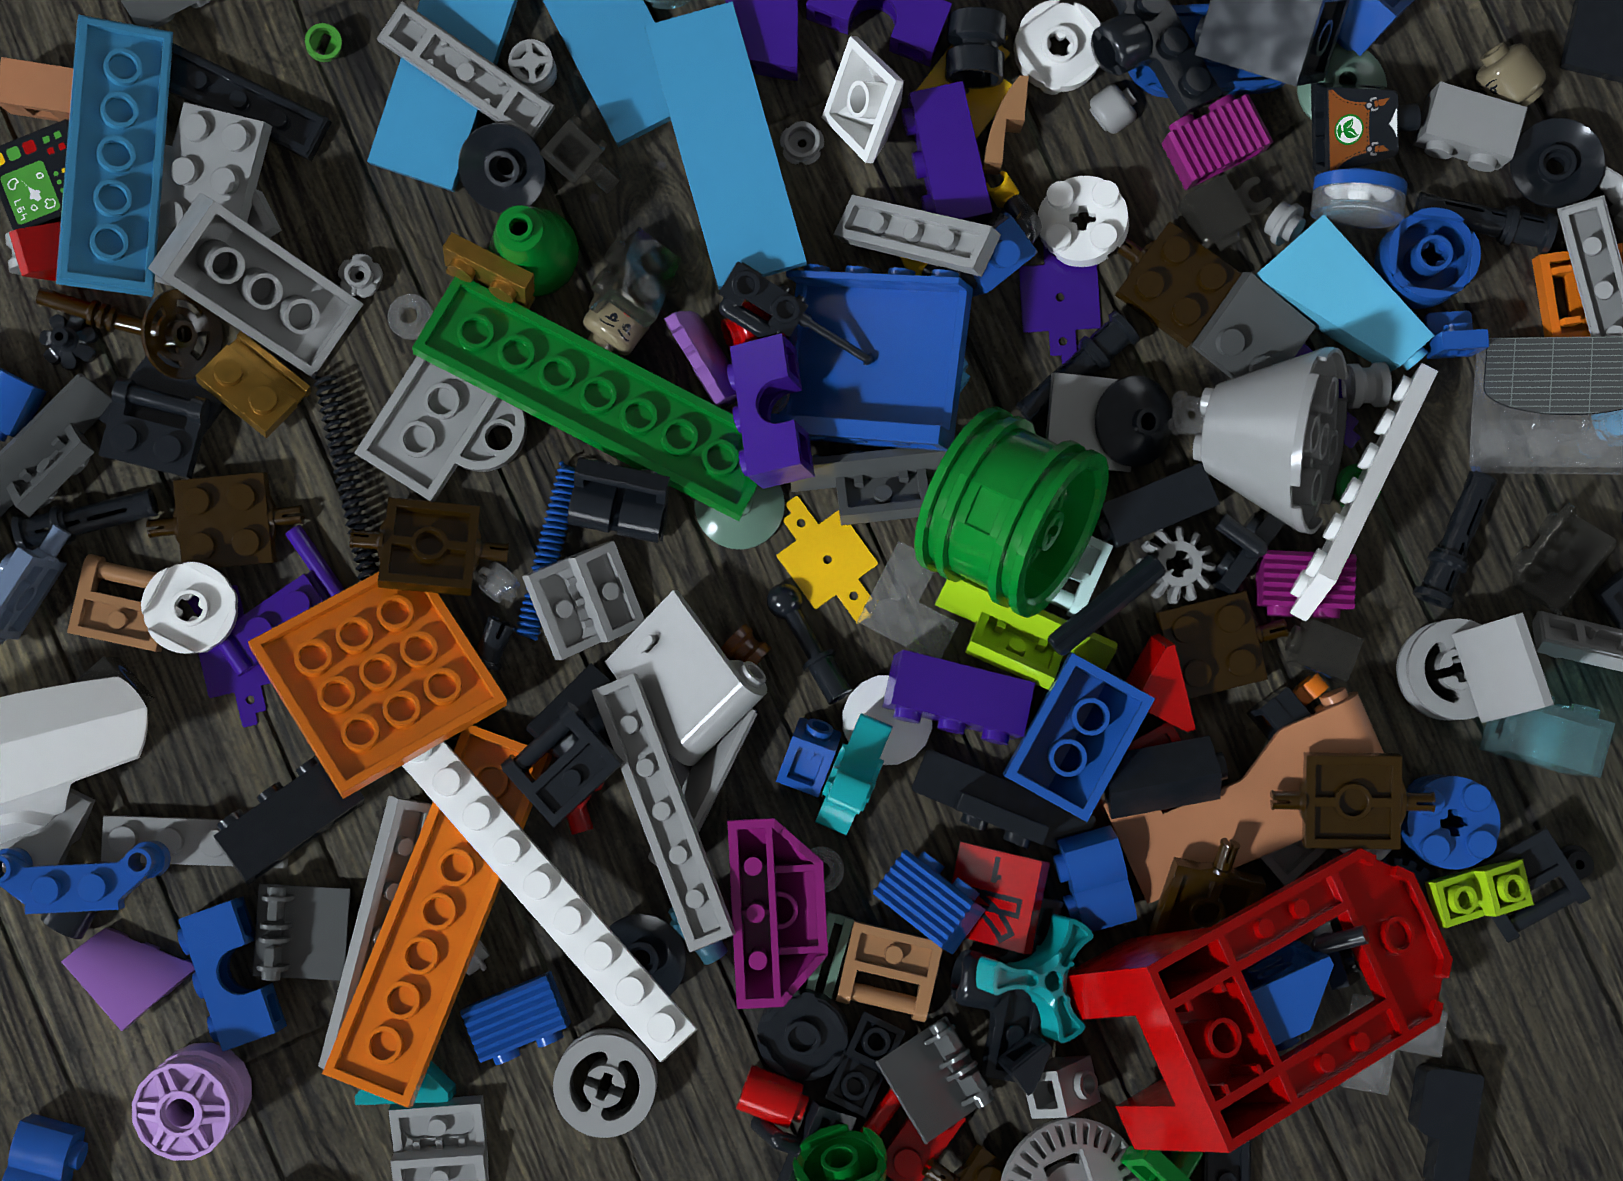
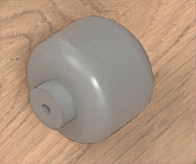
[1089,84,1138,134]

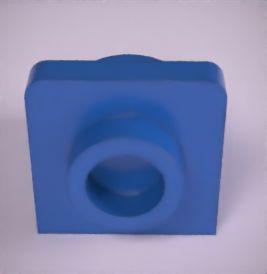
[1424,311,1489,359]
[775,717,841,797]

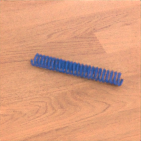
[515,461,575,641]

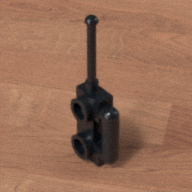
[717,261,873,365]

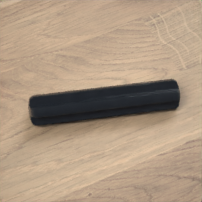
[1048,554,1166,656]

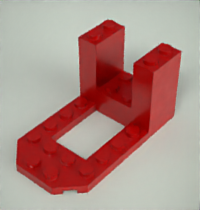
[1067,848,1453,1153]

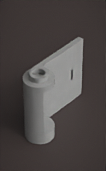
[605,590,767,766]

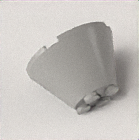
[1193,347,1348,534]

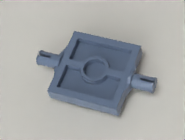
[0,524,71,644]

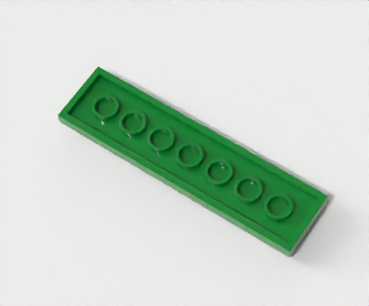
[412,277,759,521]

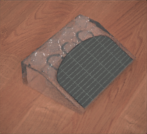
[1469,336,1623,475]

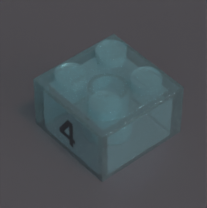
[1479,696,1615,778]

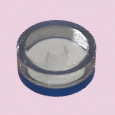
[1310,168,1408,228]

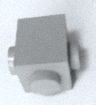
[1026,1055,1101,1119]

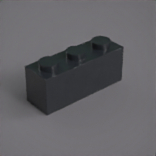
[213,756,365,886]

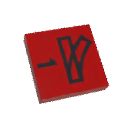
[952,842,1050,954]

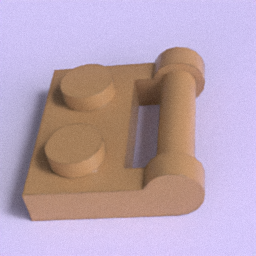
[67,554,163,652]
[835,920,942,1022]

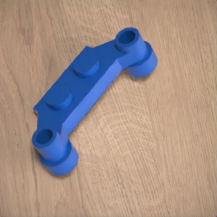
[0,840,171,914]

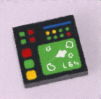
[0,119,69,230]

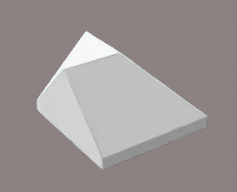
[822,36,904,163]

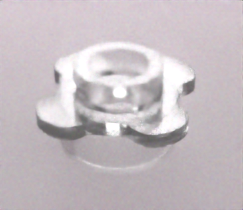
[1168,391,1205,436]

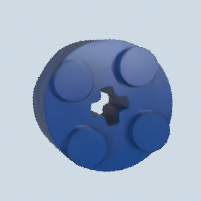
[1374,207,1481,309]
[1400,774,1501,870]

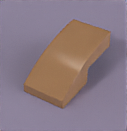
[982,75,1029,175]

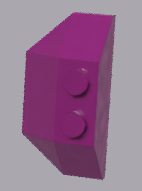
[727,818,828,1009]

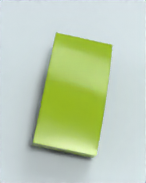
[1425,859,1534,928]

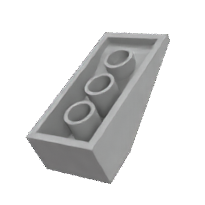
[148,193,363,376]

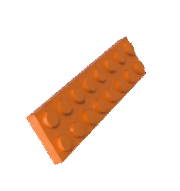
[322,725,552,1108]

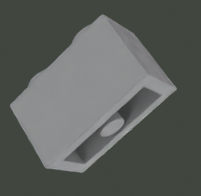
[1412,81,1527,172]

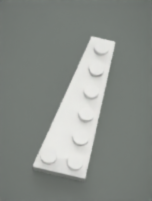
[1290,363,1438,621]

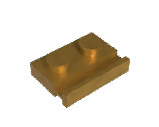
[443,232,535,309]
[195,331,311,439]

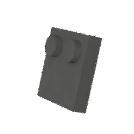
[1191,272,1316,379]

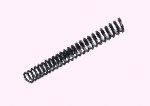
[311,371,380,581]

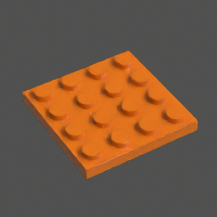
[248,572,507,799]

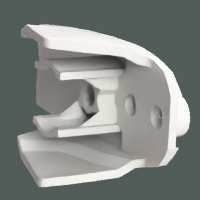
[0,676,148,844]

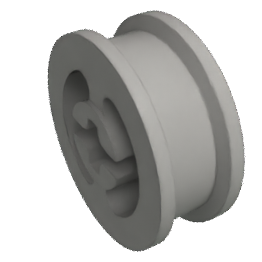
[1396,618,1481,721]
[553,1028,658,1138]

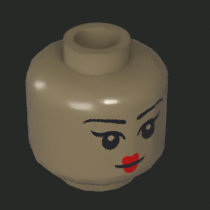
[1476,42,1546,107]
[583,288,650,356]

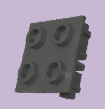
[253,884,351,981]
[876,1016,995,1144]

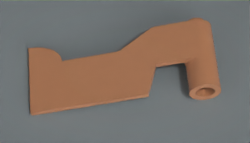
[1103,687,1384,904]

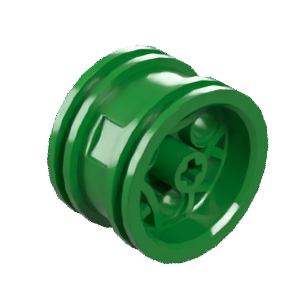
[914,406,1109,618]

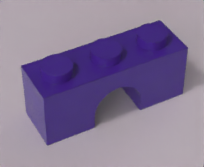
[806,0,952,67]
[727,333,815,489]

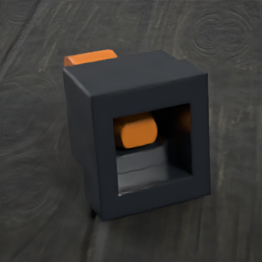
[1247,672,1329,741]

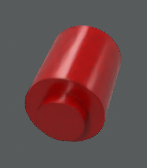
[736,1065,809,1129]

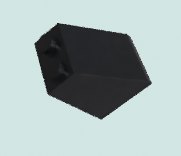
[1195,0,1350,86]

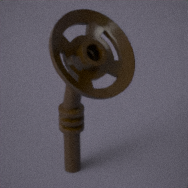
[36,287,223,380]

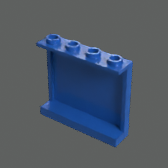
[771,264,973,451]

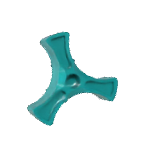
[815,713,893,836]
[976,914,1093,1043]

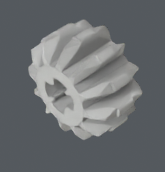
[1136,526,1216,604]

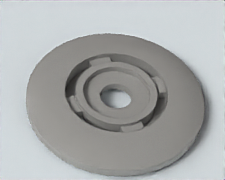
[1000,1117,1140,1181]

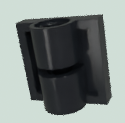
[568,458,670,543]

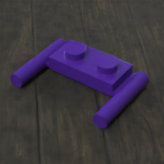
[187,525,345,676]

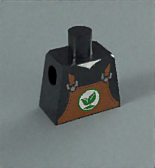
[1311,82,1421,173]

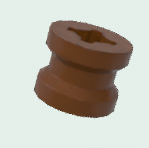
[720,623,772,665]

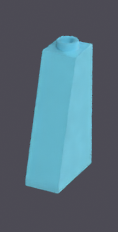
[1255,214,1434,372]

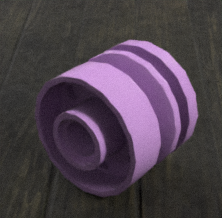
[132,1043,252,1161]

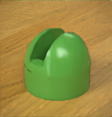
[305,23,342,62]

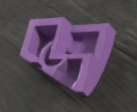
[664,311,737,409]
[61,927,195,1031]

